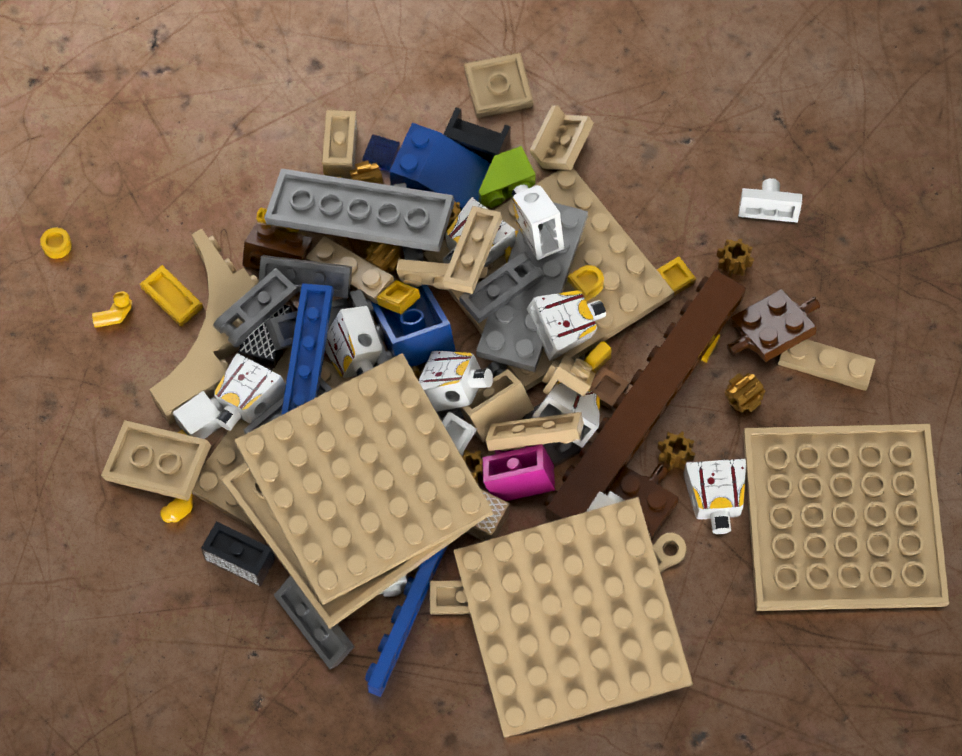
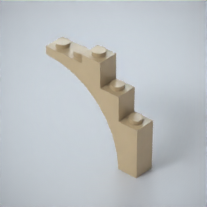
[149,229,259,424]

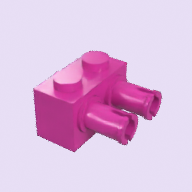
[483,444,555,501]

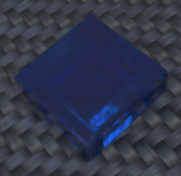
[362,134,400,171]

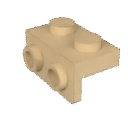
[530,105,594,171]
[542,354,595,396]

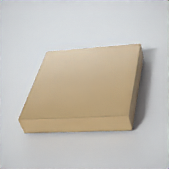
[464,53,534,118]

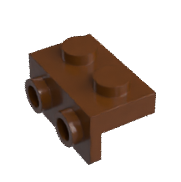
[242,223,313,271]

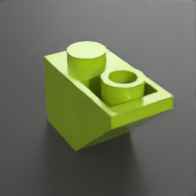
[479,146,536,207]

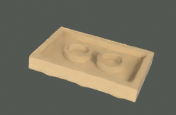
[101,420,211,501]

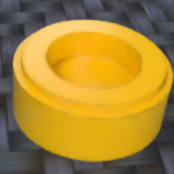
[40,227,72,259]

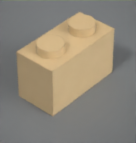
[460,369,534,442]

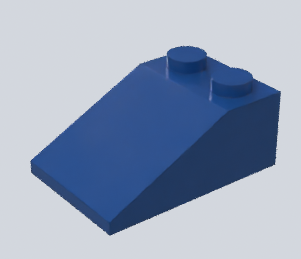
[389,123,491,211]
[366,280,456,366]

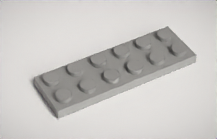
[264,168,454,252]
[476,202,588,372]

